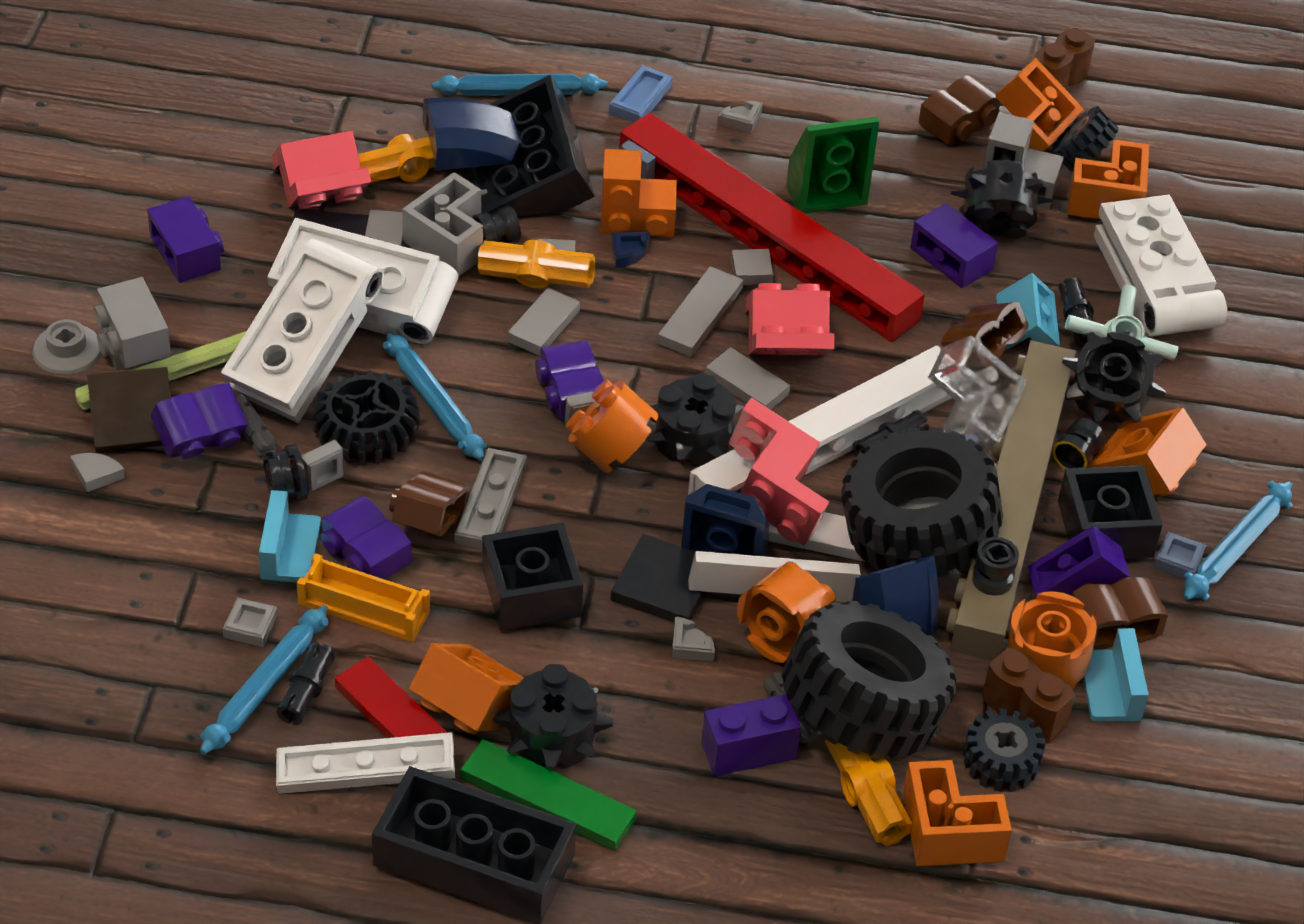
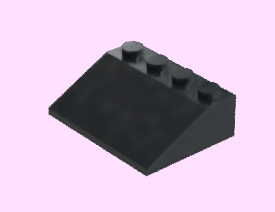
[467,75,595,217]

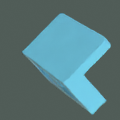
[996,273,1060,350]
[259,490,321,582]
[1083,628,1148,721]

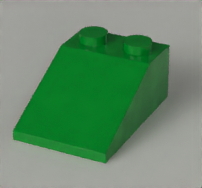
[786,117,880,214]

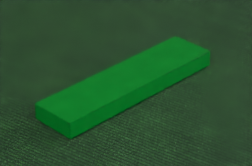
[461,739,637,851]

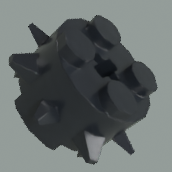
[951,160,1052,239]
[1062,331,1166,423]
[646,373,744,467]
[493,664,613,770]

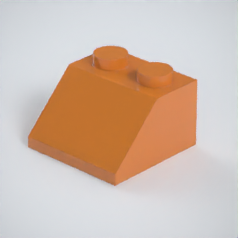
[1088,407,1207,497]
[409,643,524,734]

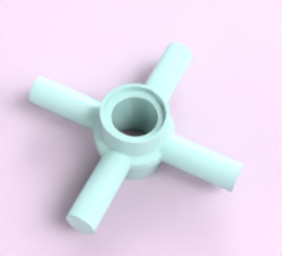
[1065,285,1178,361]

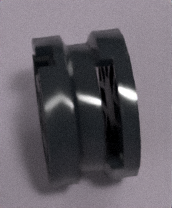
[263,444,308,502]

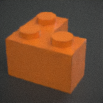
[995,57,1084,152]
[1067,140,1149,219]
[600,149,677,237]
[903,760,1012,866]

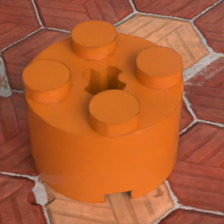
[565,379,658,473]
[737,562,836,663]
[1007,592,1097,690]

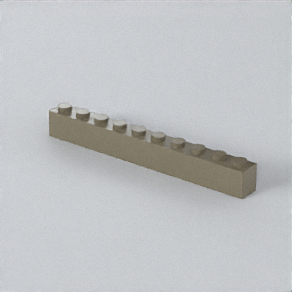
[945,340,1076,661]

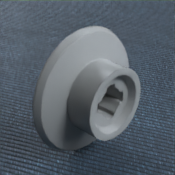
[32,319,102,375]

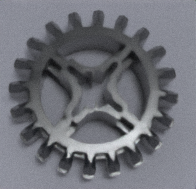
[312,370,420,466]

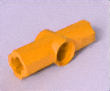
[358,134,435,183]
[478,240,595,289]
[825,737,913,846]

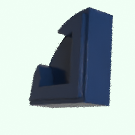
[612,232,649,268]

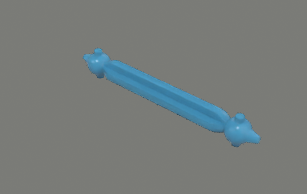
[431,73,608,96]
[383,332,487,461]
[1183,480,1293,601]
[200,605,329,754]

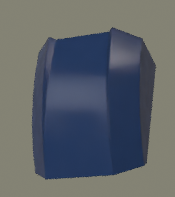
[423,98,520,170]
[681,484,769,557]
[852,555,939,638]

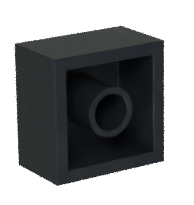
[1058,465,1163,559]
[482,522,584,631]

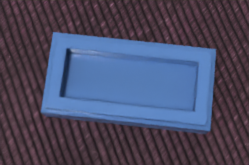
[609,65,673,123]

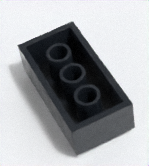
[372,766,576,924]

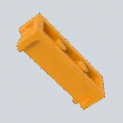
[297,553,430,642]

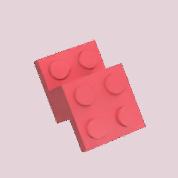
[271,130,371,210]
[745,283,834,356]
[728,397,829,546]

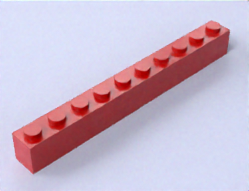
[619,113,925,343]

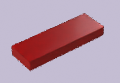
[334,656,448,738]

